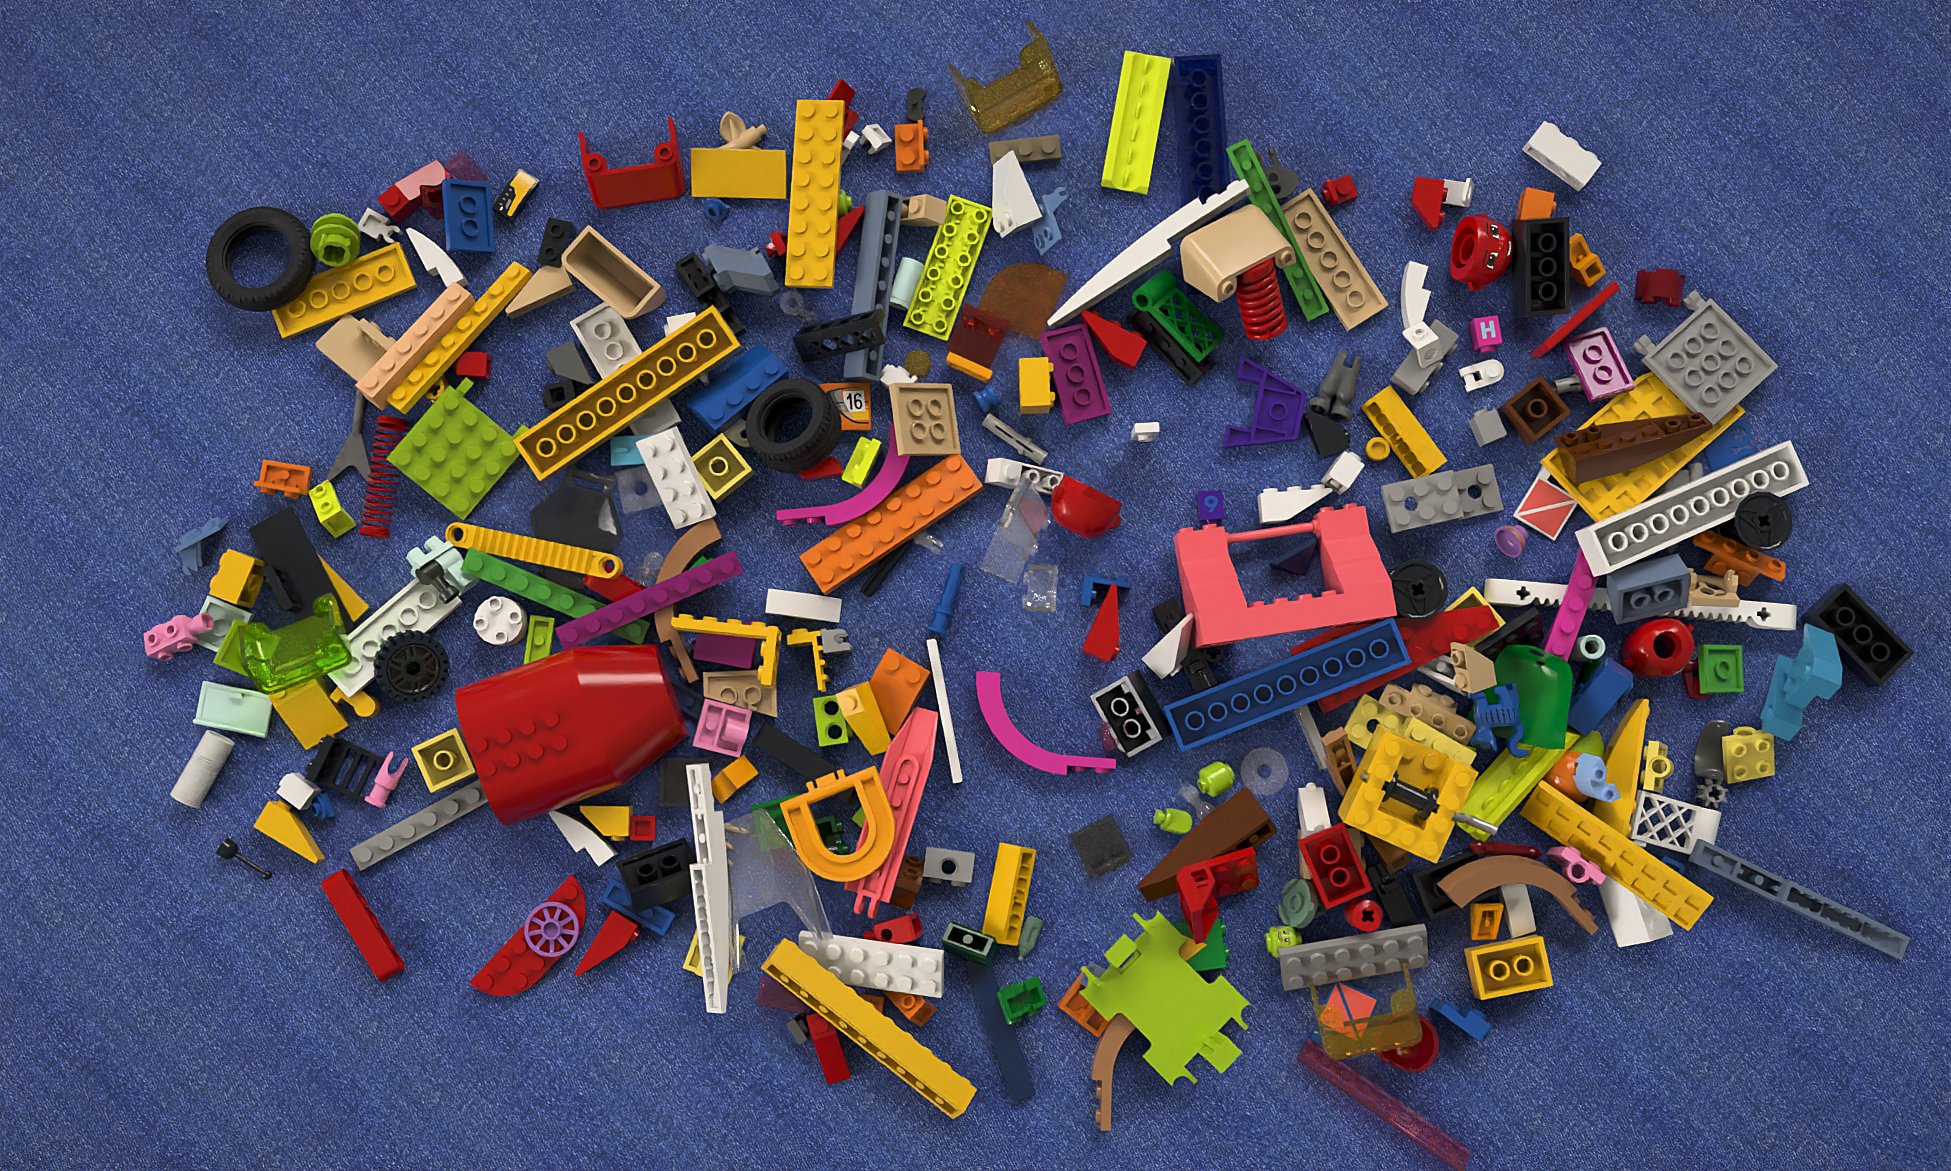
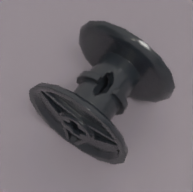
[1714,491,1792,551]
[1388,560,1448,620]

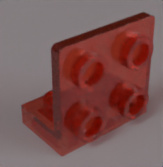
[946,302,1009,369]

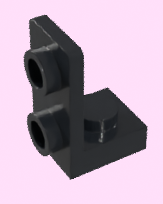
[537,217,577,269]

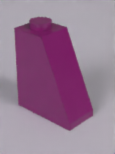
[690,620,759,670]

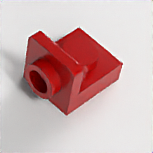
[1321,174,1359,208]

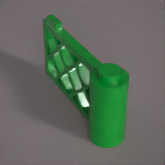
[1132,269,1225,362]

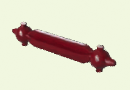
[1468,839,1542,860]

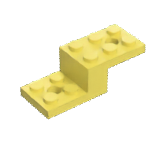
[1343,694,1477,765]

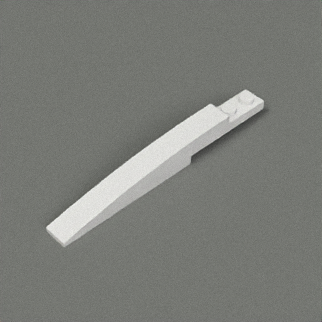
[1047,179,1252,330]
[686,763,729,1014]

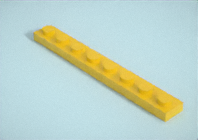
[386,261,533,415]

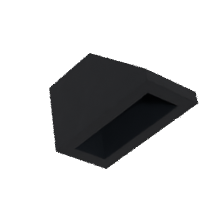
[1302,411,1351,460]

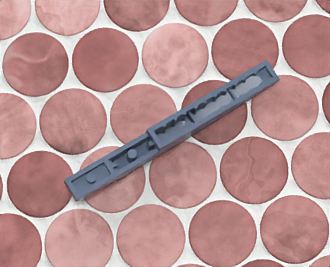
[1688,839,1910,960]

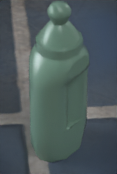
[1018,915,1043,961]

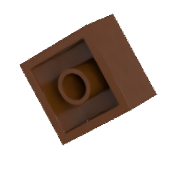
[1497,375,1571,446]

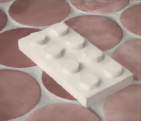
[635,426,717,529]

